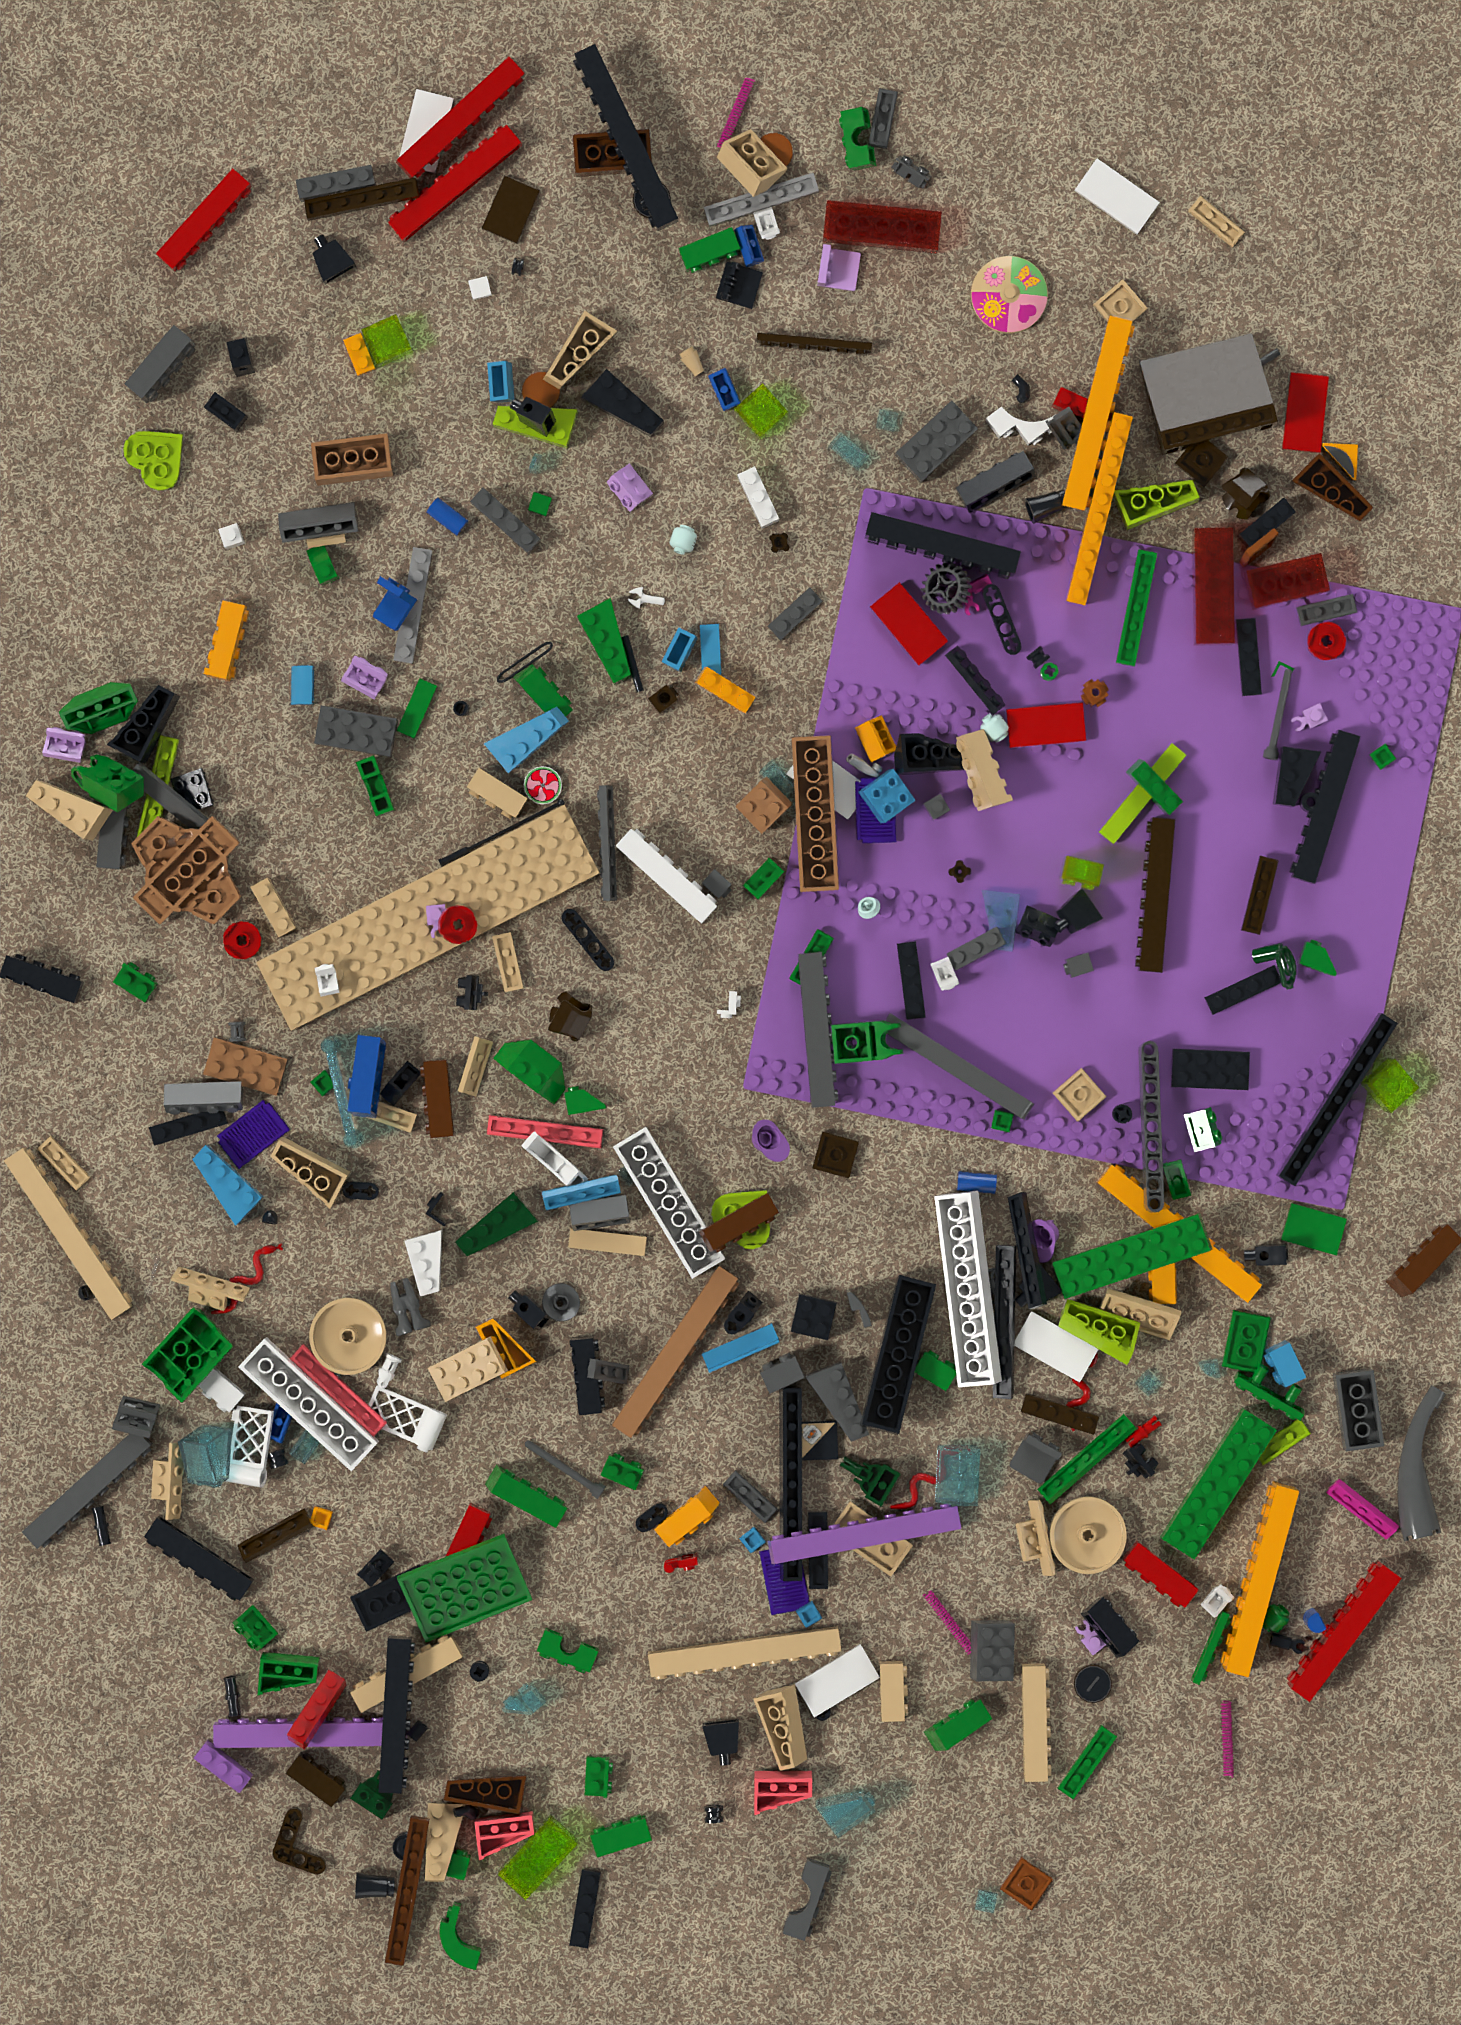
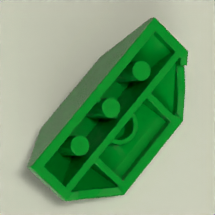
[59,682,138,734]
[493,1040,566,1105]

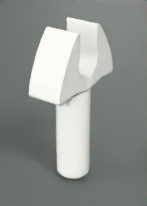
[628,587,665,609]

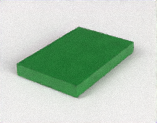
[1281,1203,1347,1256]
[1221,1310,1271,1373]

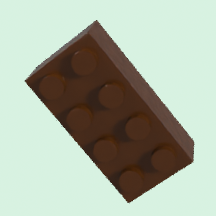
[573,129,652,177]

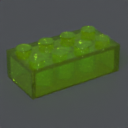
[497,1814,579,1901]

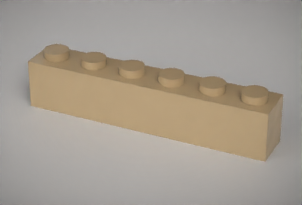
[350,1634,463,1713]
[1021,1663,1051,1782]

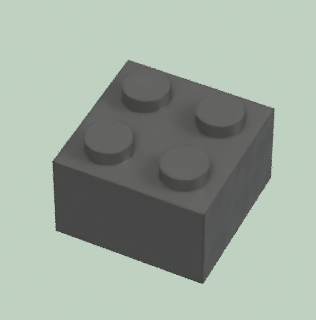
[760,1353,805,1394]

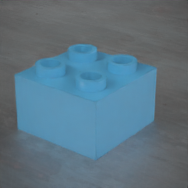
[859,769,915,823]
[1264,1340,1306,1388]

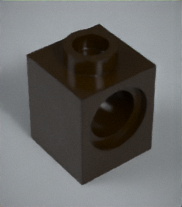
[648,684,679,714]

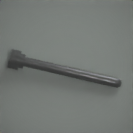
[1263,669,1292,760]
[525,1440,606,1499]

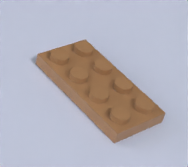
[203,1037,288,1096]

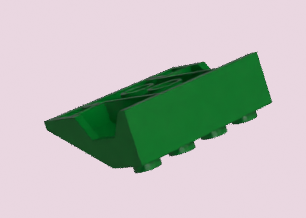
[142,1307,234,1403]

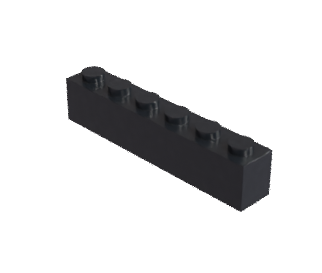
[144,1516,254,1601]

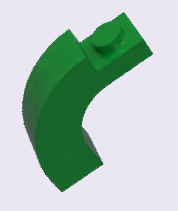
[440,1901,482,1970]

